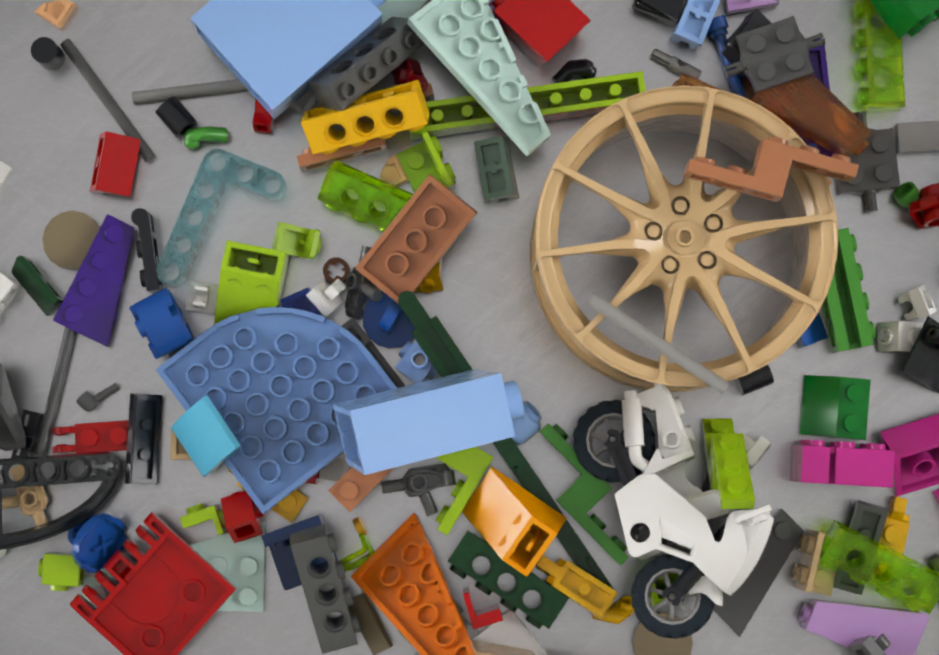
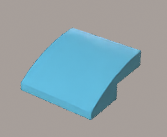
[171,395,241,477]

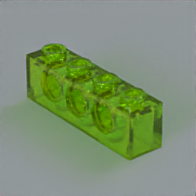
[853,0,905,113]
[317,160,413,232]
[820,519,939,614]

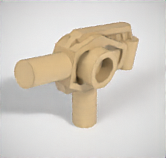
[2,464,49,526]

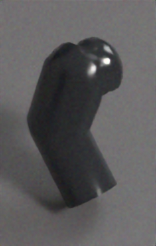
[552,59,597,83]

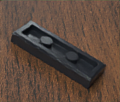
[125,393,162,485]

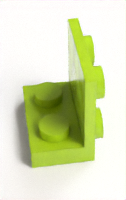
[396,131,456,193]

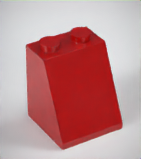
[492,0,591,66]

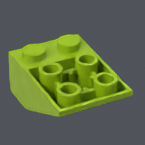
[214,240,290,325]

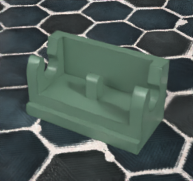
[474,136,519,202]

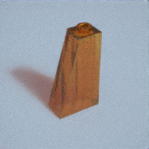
[751,75,872,157]

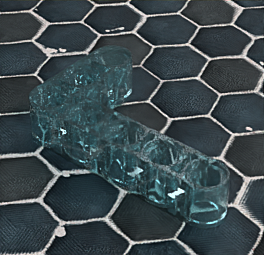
[156,148,288,288]

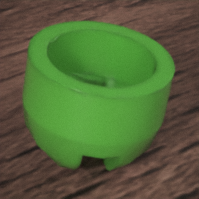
[893,182,920,208]

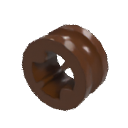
[323,257,350,284]

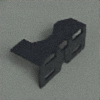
[11,409,44,458]

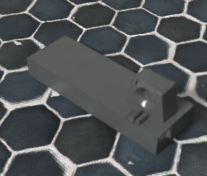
[833,500,889,595]

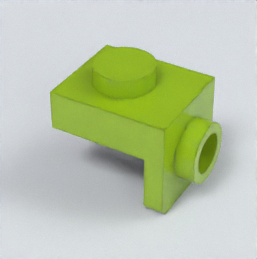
[272,222,322,259]
[180,503,228,536]

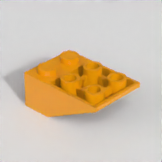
[462,467,567,577]

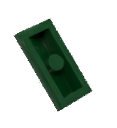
[12,255,63,316]

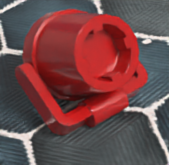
[909,183,939,229]

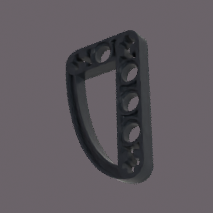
[0,452,122,550]

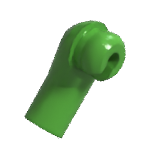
[183,126,228,149]

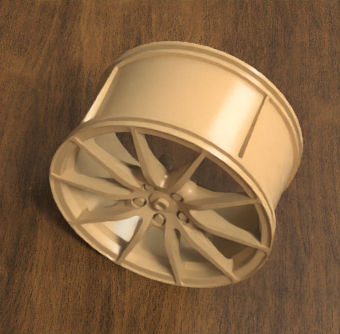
[530,86,838,392]

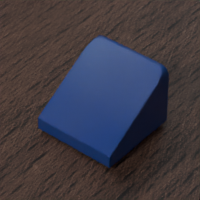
[797,312,828,348]

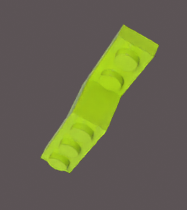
[701,418,755,509]
[435,447,494,536]

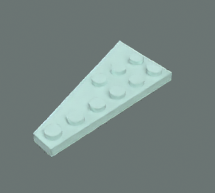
[407,0,551,156]
[83,521,266,612]

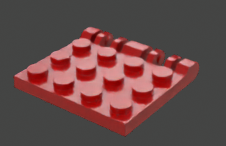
[69,512,237,655]

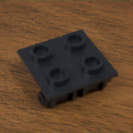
[902,316,939,393]

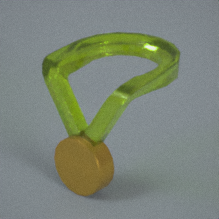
[342,517,374,572]

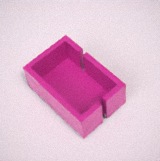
[790,440,895,488]

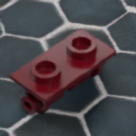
[391,58,428,92]

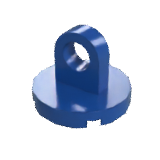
[362,291,415,349]
[68,513,127,573]

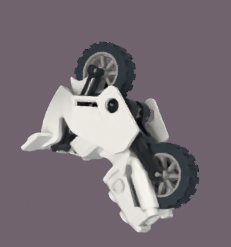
[573,383,774,639]

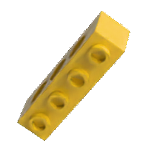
[301,80,430,155]

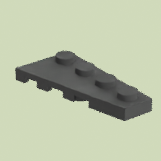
[713,509,804,637]

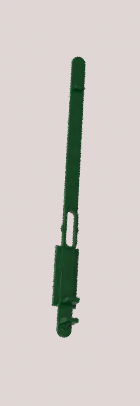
[398,291,613,589]

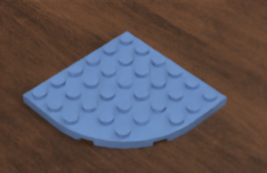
[156,307,398,514]

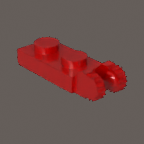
[51,420,128,454]

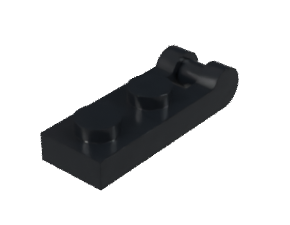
[131,208,163,294]

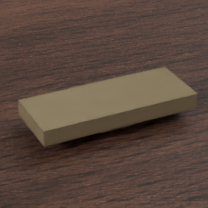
[349,593,393,655]

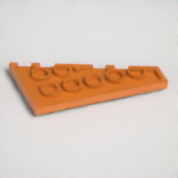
[350,513,477,655]

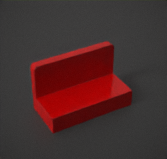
[89,131,141,197]
[463,587,503,630]

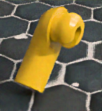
[592,595,634,624]

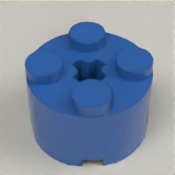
[129,288,195,359]

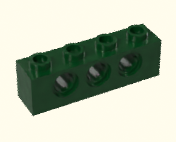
[448,530,569,629]

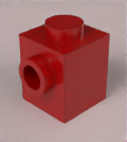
[221,491,264,543]

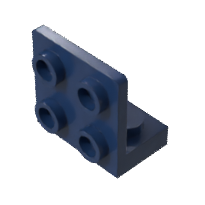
[261,514,338,590]

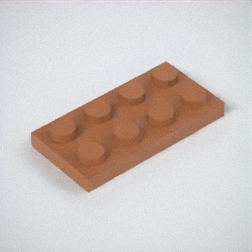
[355,174,478,303]

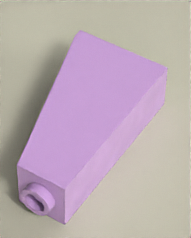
[799,599,930,655]

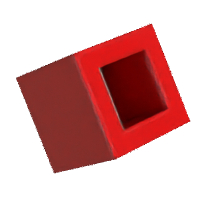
[252,99,275,134]

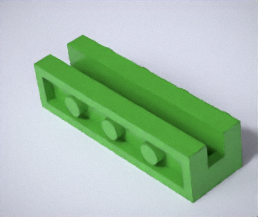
[822,227,876,353]

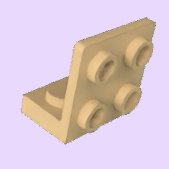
[791,529,844,596]

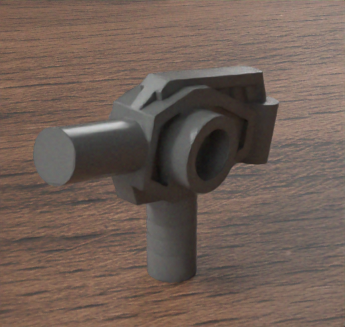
[345,245,383,319]
[381,464,456,517]

